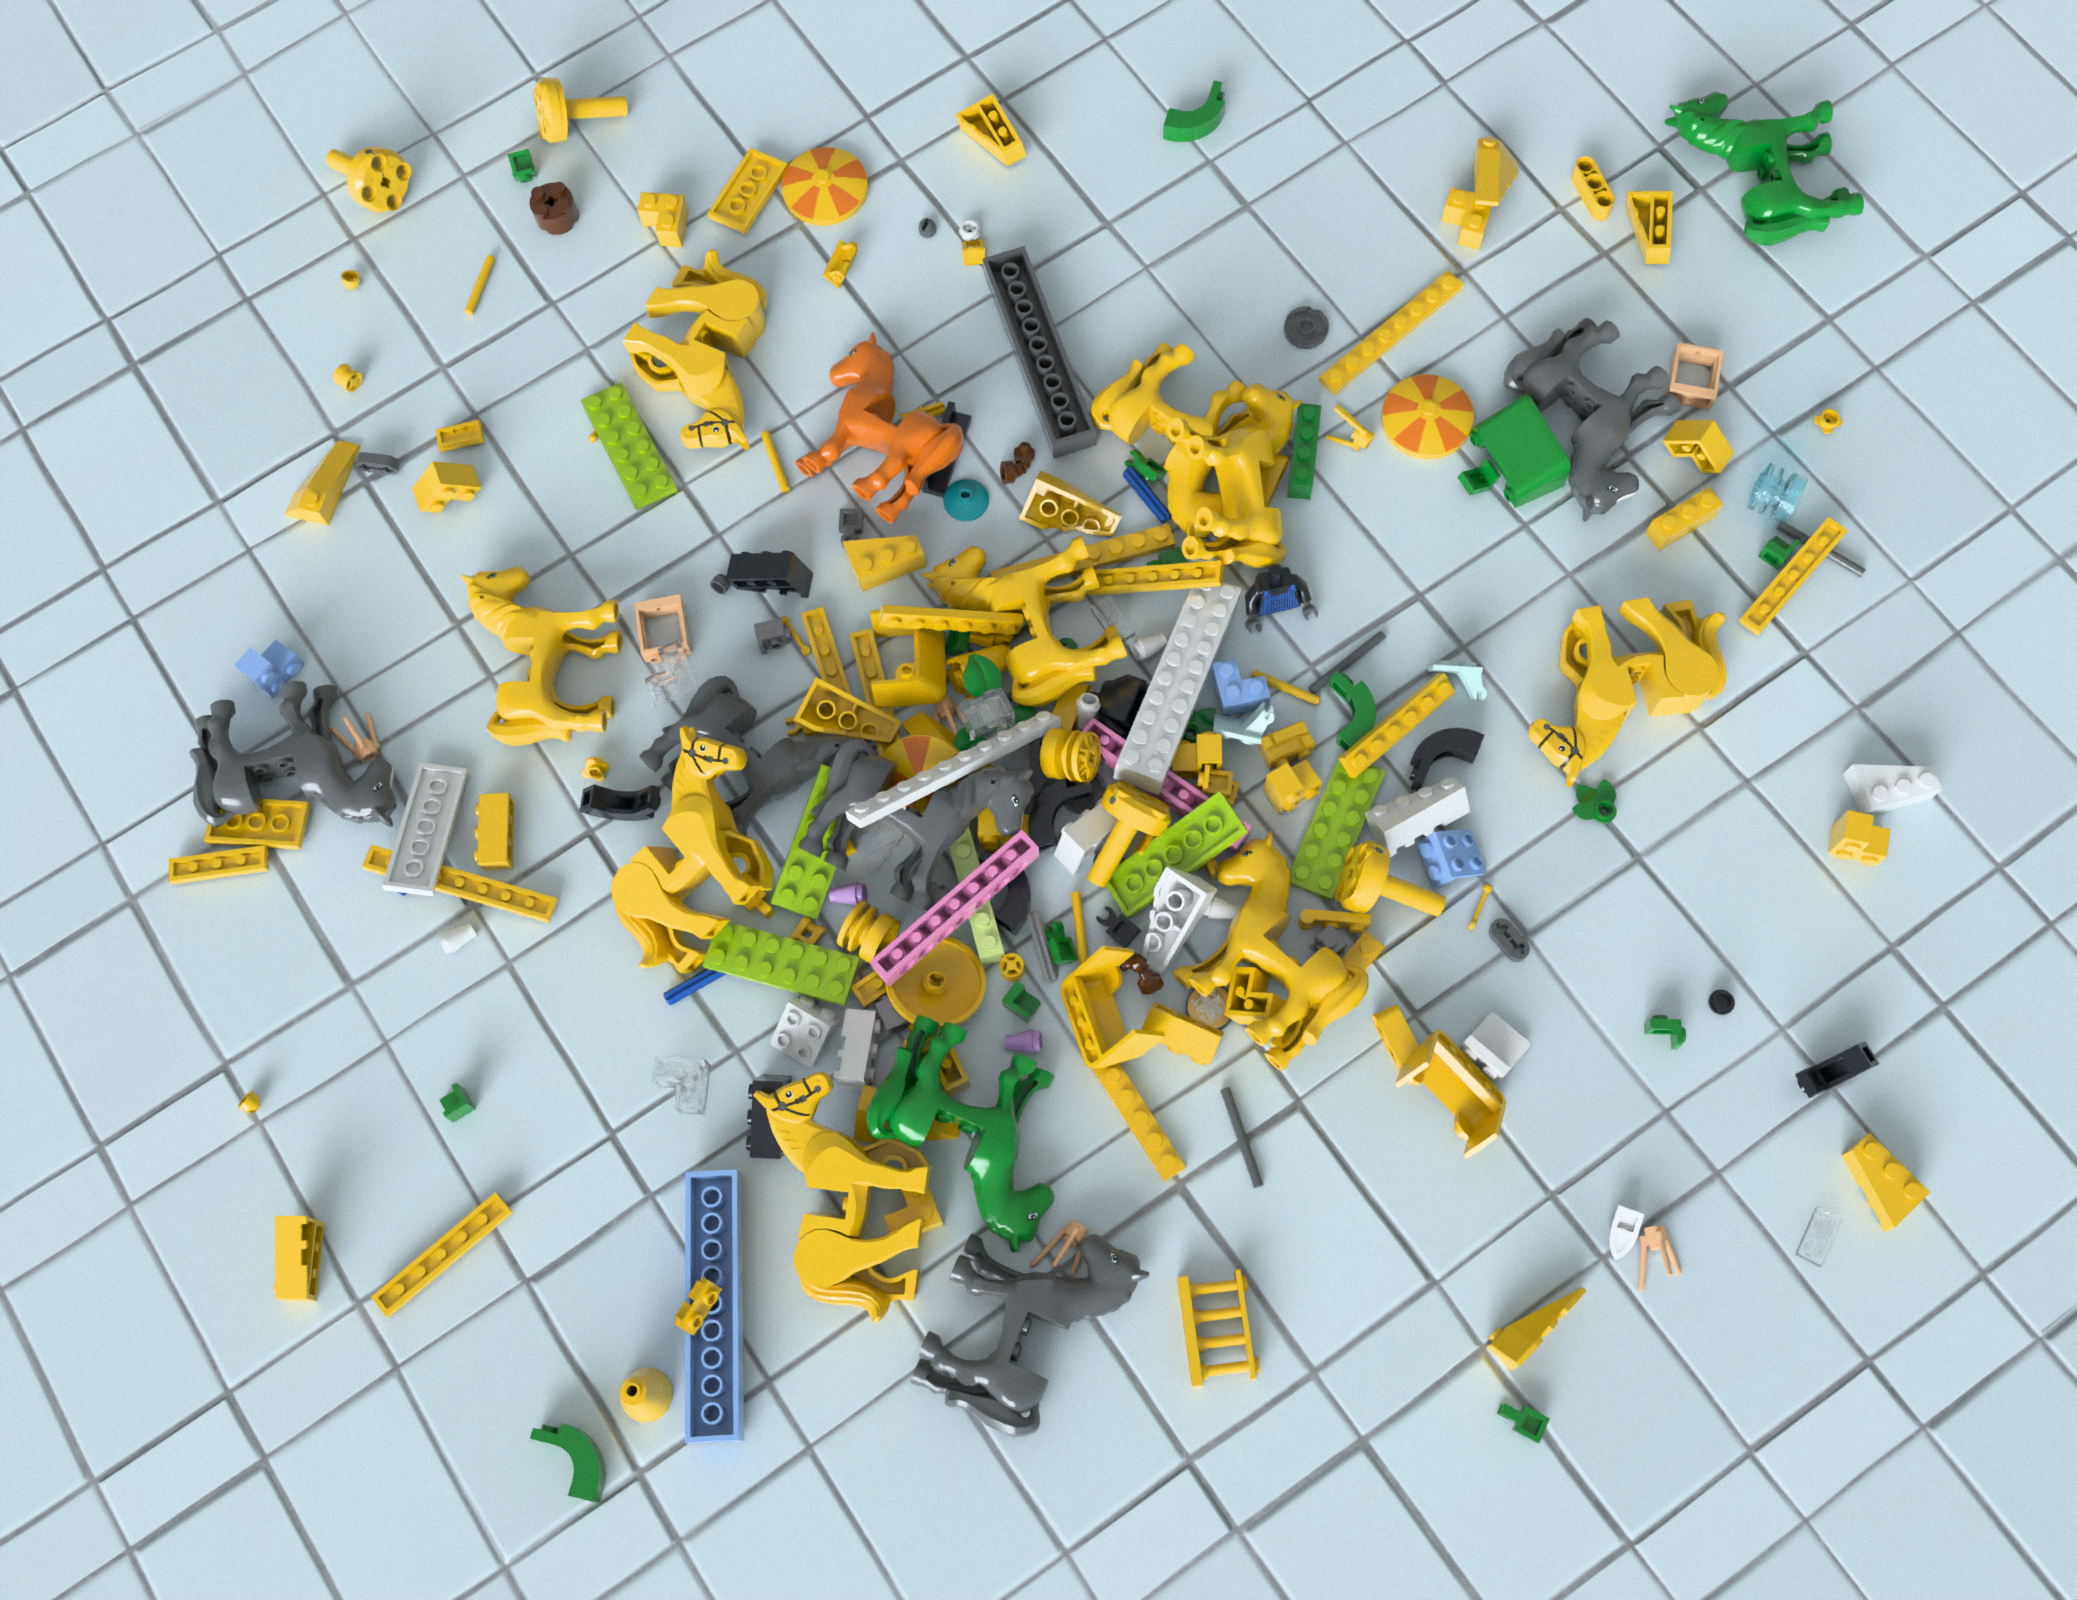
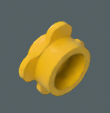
[1813,409,1842,434]
[581,757,609,781]

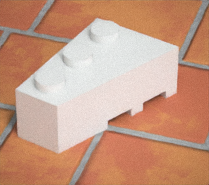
[1843,764,1942,815]
[1054,797,1118,875]
[833,1008,882,1090]

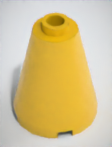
[946,644,1011,702]
[620,1367,673,1422]

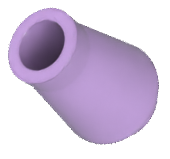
[829,882,867,905]
[1004,1029,1043,1054]

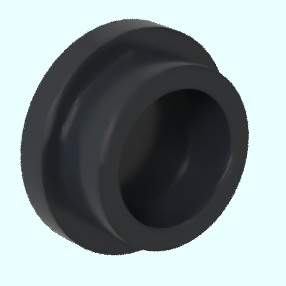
[1708,990,1735,1015]

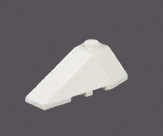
[1142,866,1218,977]

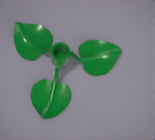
[953,654,1041,752]

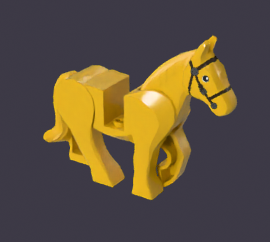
[623,249,767,450]
[1528,597,1727,787]
[611,725,774,973]
[753,1071,933,1323]

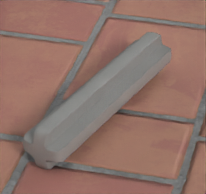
[1027,911,1058,983]

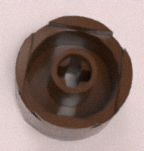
[529,182,579,235]

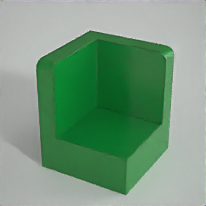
[1758,536,1800,570]
[1002,980,1041,1023]
[440,1083,475,1123]

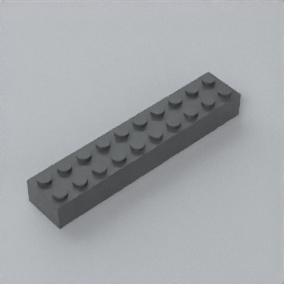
[982,246,1097,459]

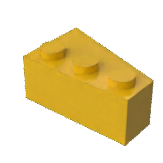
[955,93,1026,166]
[1625,191,1673,264]
[842,535,927,592]
[1842,1133,1931,1232]
[274,1216,325,1301]

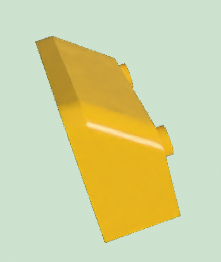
[870,609,947,708]
[1060,945,1165,1068]
[1395,1029,1506,1158]

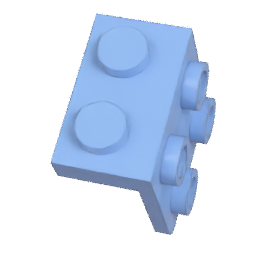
[1417,829,1486,889]

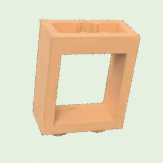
[1666,342,1724,410]
[634,594,692,663]

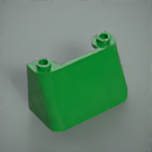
[1469,394,1571,508]

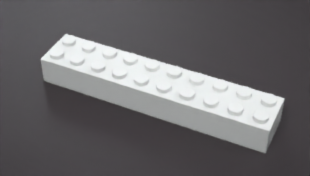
[1113,581,1242,795]

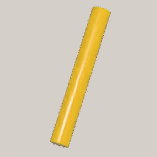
[464,255,495,315]
[761,431,790,492]
[1251,670,1321,706]
[1071,892,1088,965]

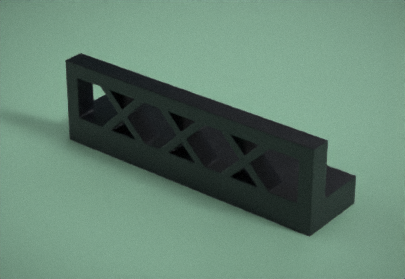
[922,401,972,498]

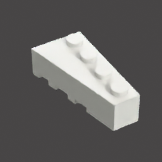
[1365,777,1470,857]

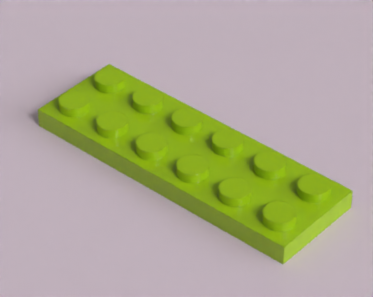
[580,382,678,510]
[1290,753,1386,902]
[770,764,836,920]
[1107,791,1249,919]
[703,922,861,1007]

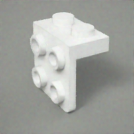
[771,995,842,1067]
[1460,1013,1530,1082]

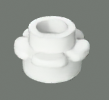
[959,220,981,241]

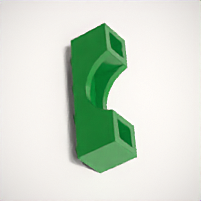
[1287,403,1322,500]

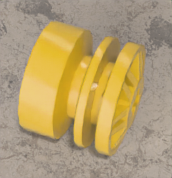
[1040,728,1101,782]
[837,900,901,964]

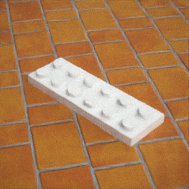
[382,762,468,896]

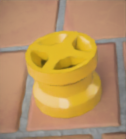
[333,364,363,392]
[999,953,1025,982]

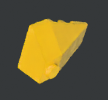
[1473,137,1519,206]
[285,440,360,525]
[1019,470,1122,537]
[794,677,902,743]

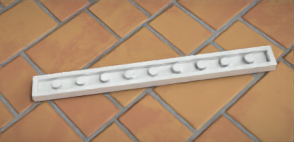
[846,711,1062,828]

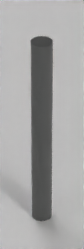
[1777,521,1866,577]
[1308,631,1386,694]
[1220,1087,1264,1188]

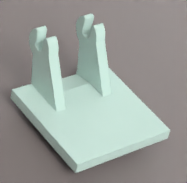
[1427,661,1487,701]
[1213,702,1274,745]

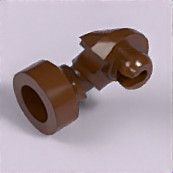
[1000,442,1035,484]
[1120,952,1164,995]

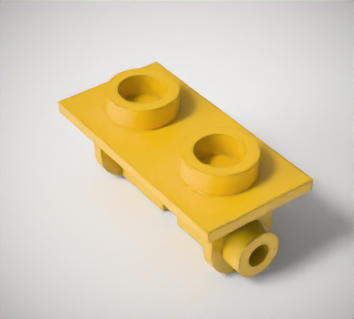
[822,239,858,289]
[673,1277,722,1336]

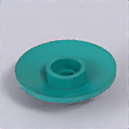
[943,479,989,521]

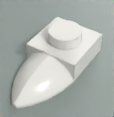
[1609,1204,1645,1260]

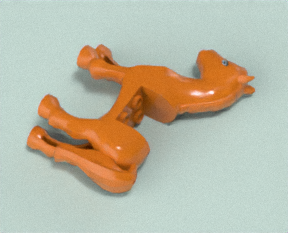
[795,332,964,524]

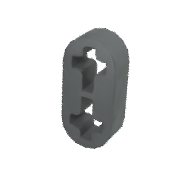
[355,452,400,475]
[1489,918,1530,962]

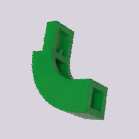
[1163,80,1225,142]
[1328,670,1376,752]
[530,1423,605,1502]

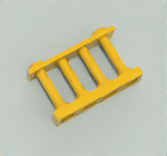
[1177,1269,1260,1388]

